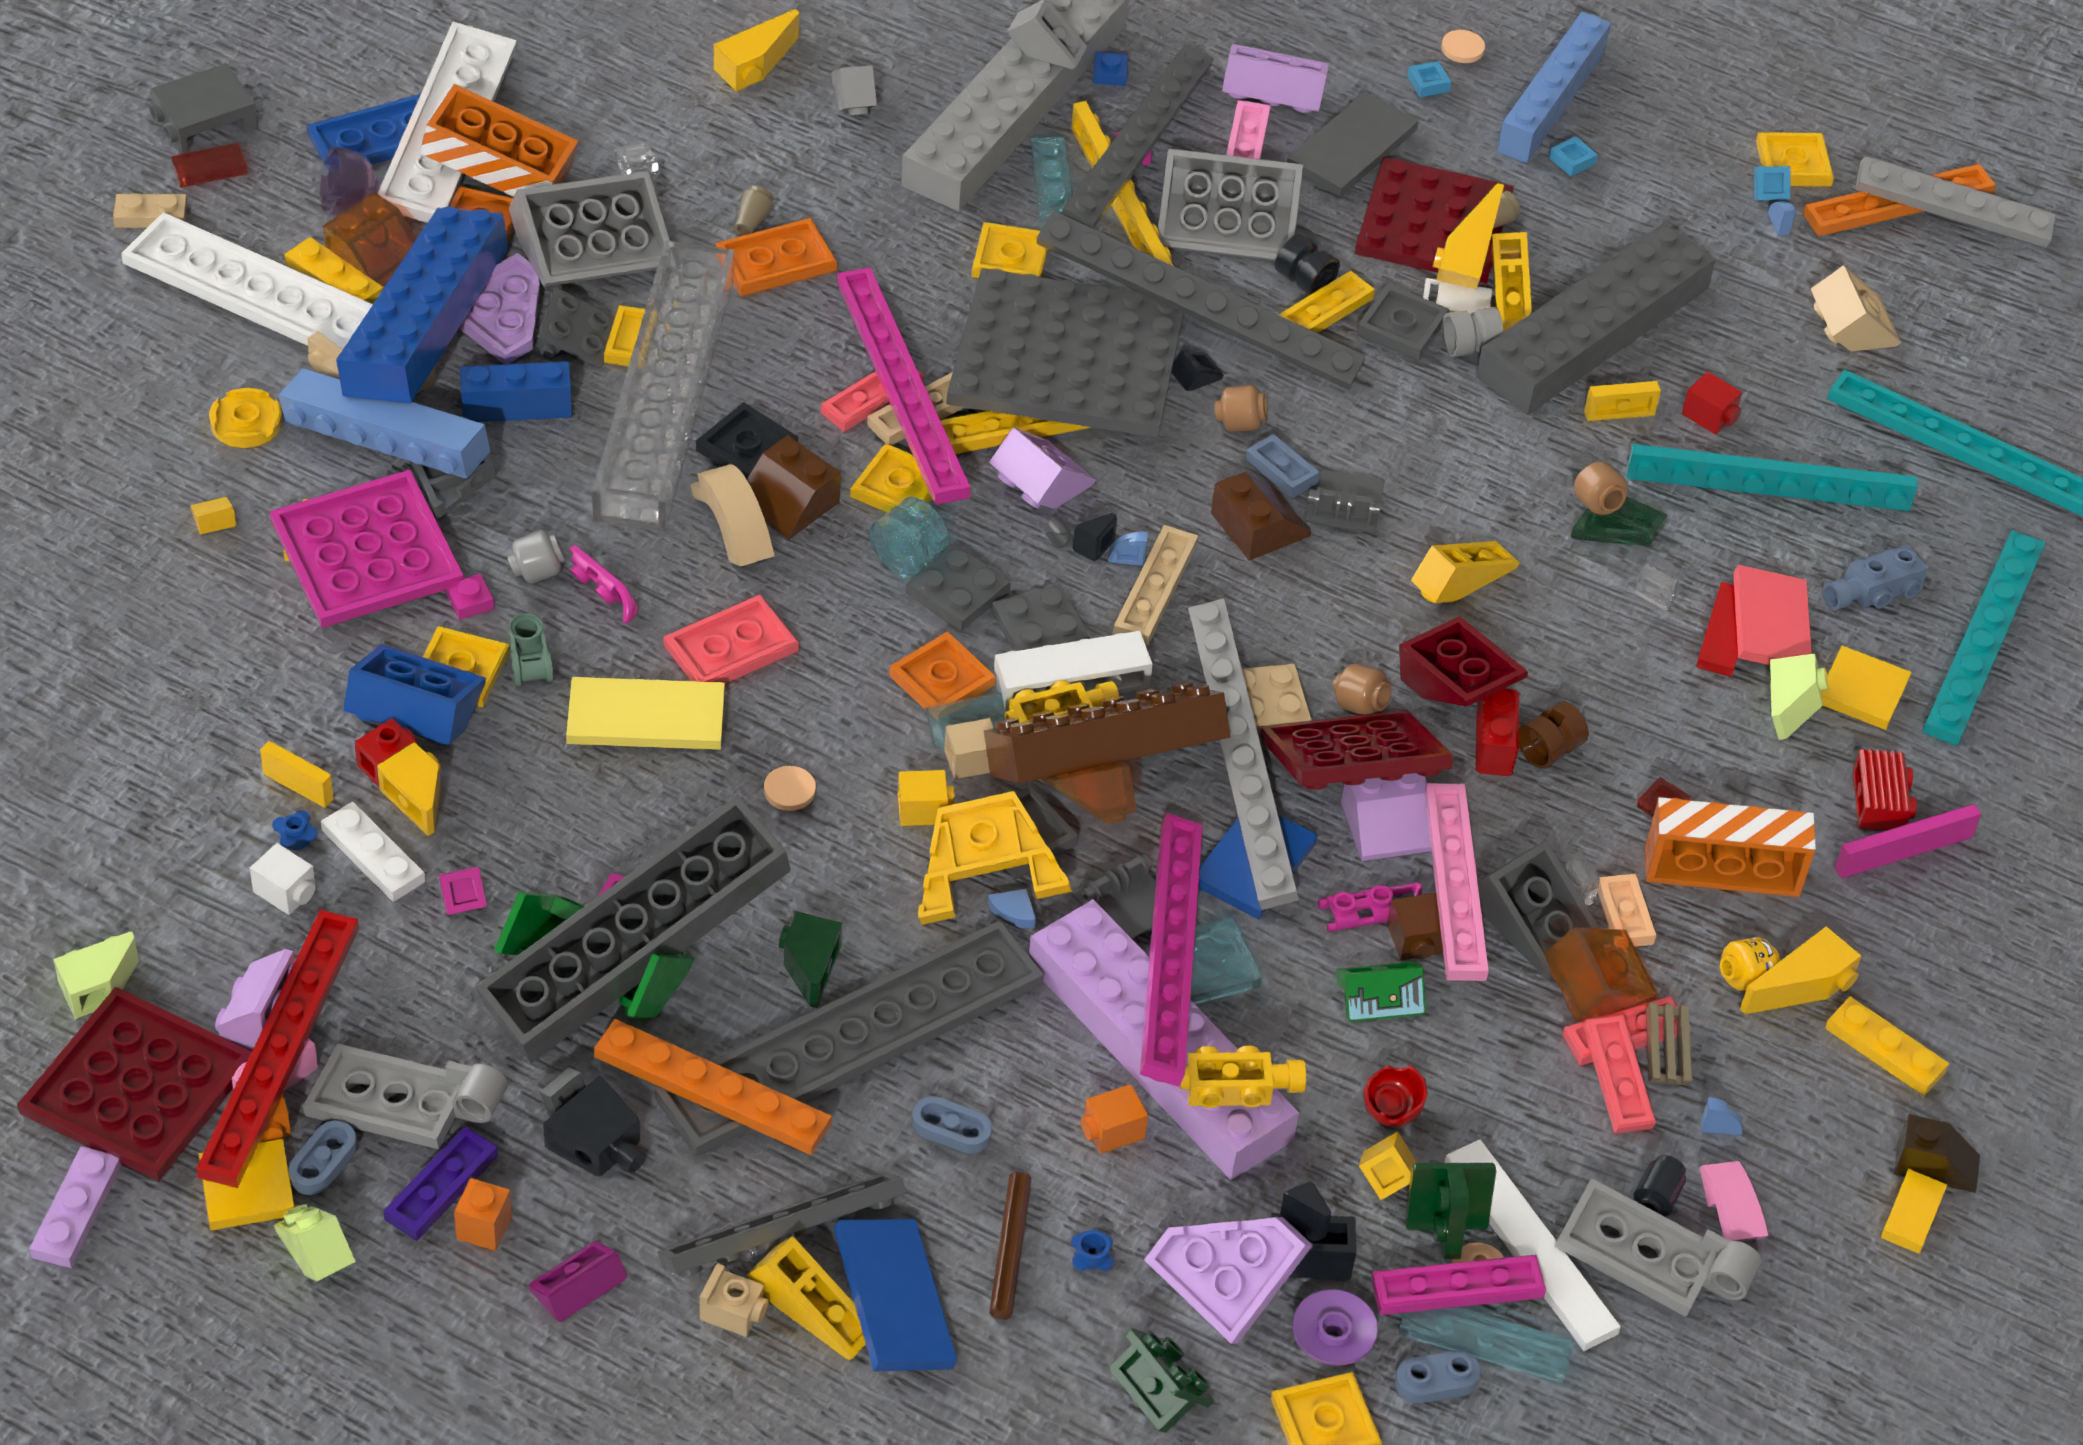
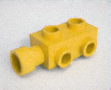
[1005,680,1120,723]
[1179,1046,1306,1108]

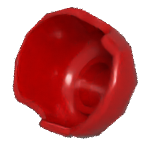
[1363,1065,1428,1127]

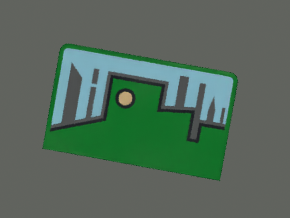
[1336,961,1426,1022]

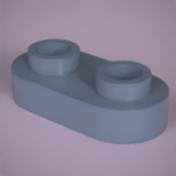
[912,1096,992,1154]
[289,1120,357,1195]
[1395,1351,1480,1404]

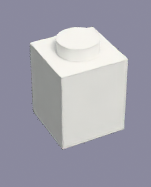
[250,843,316,915]

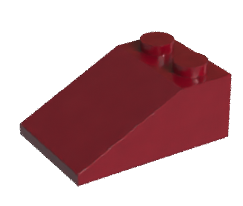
[1399,616,1528,707]

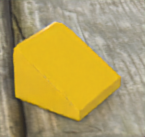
[190,497,236,535]

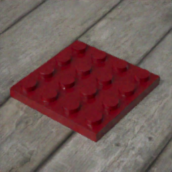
[1354,157,1514,284]
[1261,709,1453,790]
[17,986,252,1182]

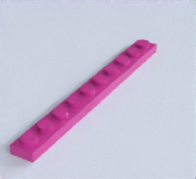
[837,267,970,505]
[1140,813,1203,1087]

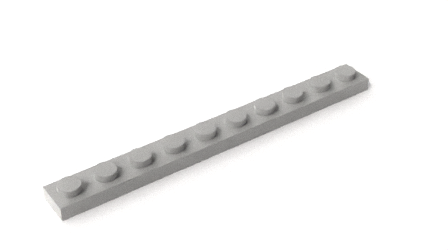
[1188,598,1299,910]

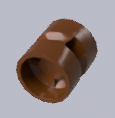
[1519,701,1589,769]

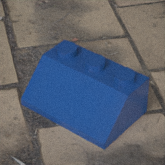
[460,362,572,422]
[343,644,486,745]

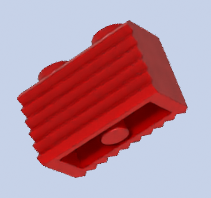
[1475,688,1519,776]
[1852,748,1917,830]

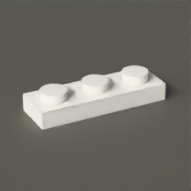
[321,801,425,902]

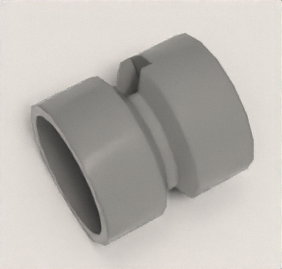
[1443,307,1503,357]

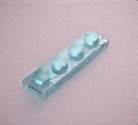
[1030,137,1072,230]

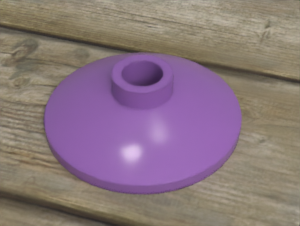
[1292,1289,1378,1365]

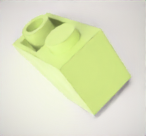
[54,931,139,1019]
[274,1204,356,1281]

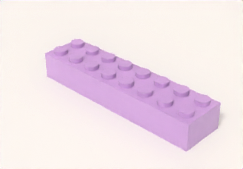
[1029,899,1299,1181]

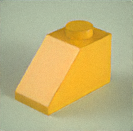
[377,742,441,836]

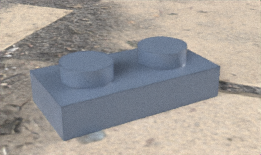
[1246,434,1320,498]

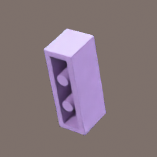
[1222,44,1329,113]

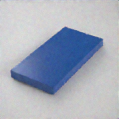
[306,94,421,176]
[834,1219,957,1372]

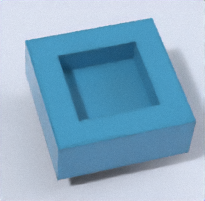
[1407,61,1451,98]
[1549,136,1598,177]
[1754,166,1790,200]

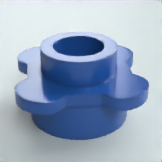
[272,810,318,850]
[1071,1230,1114,1271]

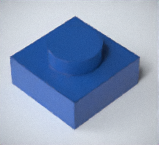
[1093,52,1128,86]

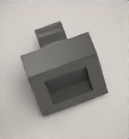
[538,1067,585,1118]

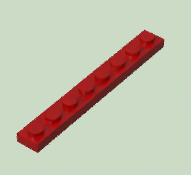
[196,910,359,1188]

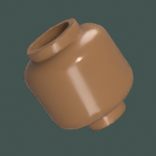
[1215,385,1268,433]
[1574,462,1628,515]
[1333,663,1391,715]

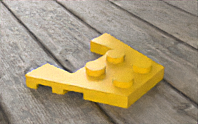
[918,791,1072,925]

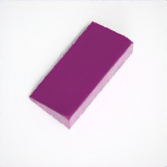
[528,1241,627,1322]

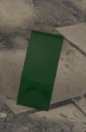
[779,911,842,1008]

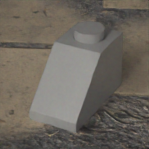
[1007,0,1087,69]
[831,65,877,116]

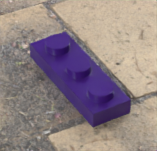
[383,1126,498,1241]

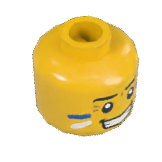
[1719,937,1780,991]

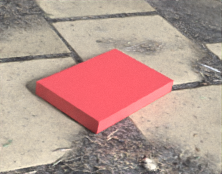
[1733,565,1812,665]
[663,594,799,684]

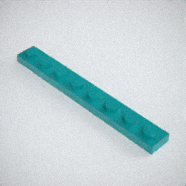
[1827,369,2083,517]
[1626,444,1918,511]
[1922,530,2046,746]

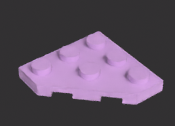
[459,253,541,365]
[1144,1217,1313,1344]

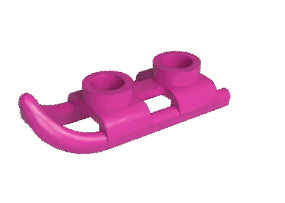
[569,544,638,623]
[1318,883,1422,932]

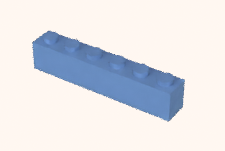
[1497,11,1611,164]
[278,368,491,479]

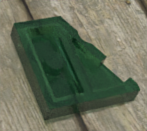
[1571,496,1668,547]

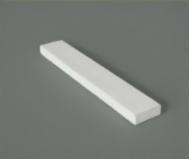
[1444,1140,1621,1351]

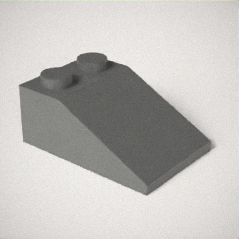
[1477,840,1608,980]

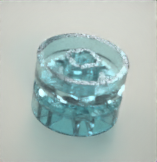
[869,497,950,578]

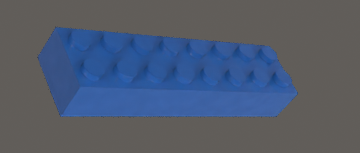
[336,207,508,403]

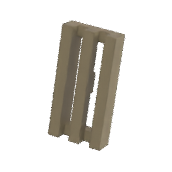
[1646,1002,1692,1086]

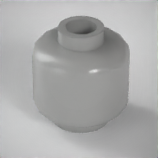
[507,530,566,584]

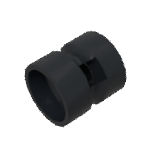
[1275,234,1340,295]

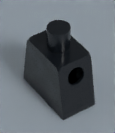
[543,1075,646,1176]

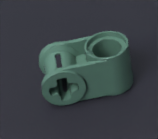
[509,613,553,687]

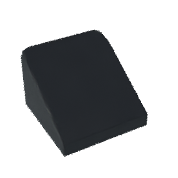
[1172,350,1224,391]
[1073,513,1117,562]
[1280,1181,1332,1239]

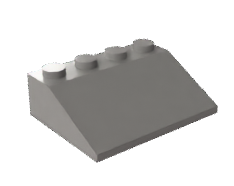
[1158,149,1303,261]
[509,171,677,287]

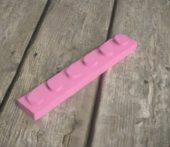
[1425,783,1489,981]

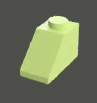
[1770,653,1828,740]

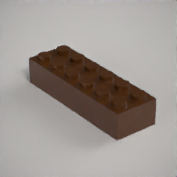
[983,681,1230,783]

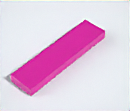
[1834,804,1982,879]
[1371,1255,1546,1315]

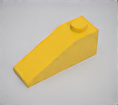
[714,9,799,92]
[1433,183,1504,289]
[1491,232,1532,332]
[1411,541,1520,603]
[1740,926,1862,1014]
[746,1236,866,1361]

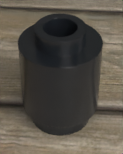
[1633,1155,1686,1217]

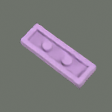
[29,1146,122,1268]

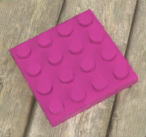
[270,470,464,628]

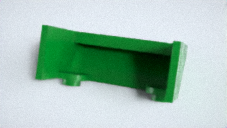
[494,891,695,1022]

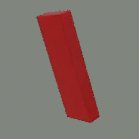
[1696,582,1738,677]

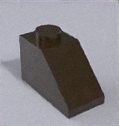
[1894,1114,1980,1193]

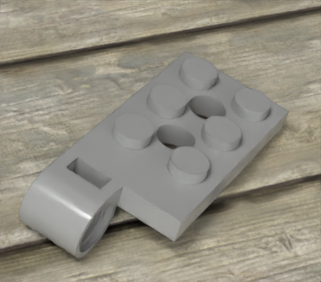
[303,1043,508,1149]
[1554,1178,1762,1317]

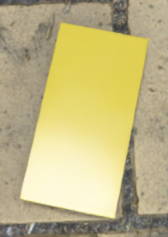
[566,677,725,750]

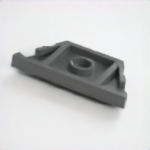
[409,454,496,518]

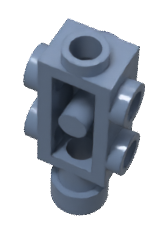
[1822,544,1929,611]

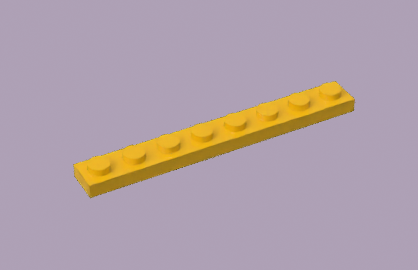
[1071,101,1173,266]

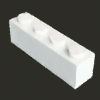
[994,631,1152,713]

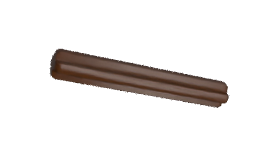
[990,1171,1032,1320]

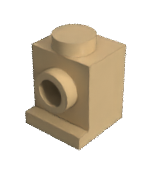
[699,1263,769,1337]

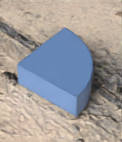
[1768,202,1796,236]
[1108,532,1148,566]
[987,889,1036,928]
[1701,1097,1742,1135]

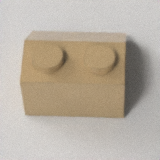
[1811,265,1902,352]

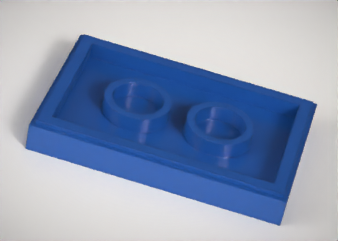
[1198,815,1318,920]

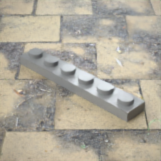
[1855,156,2055,248]

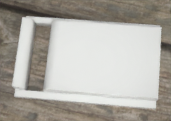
[1423,278,1492,315]

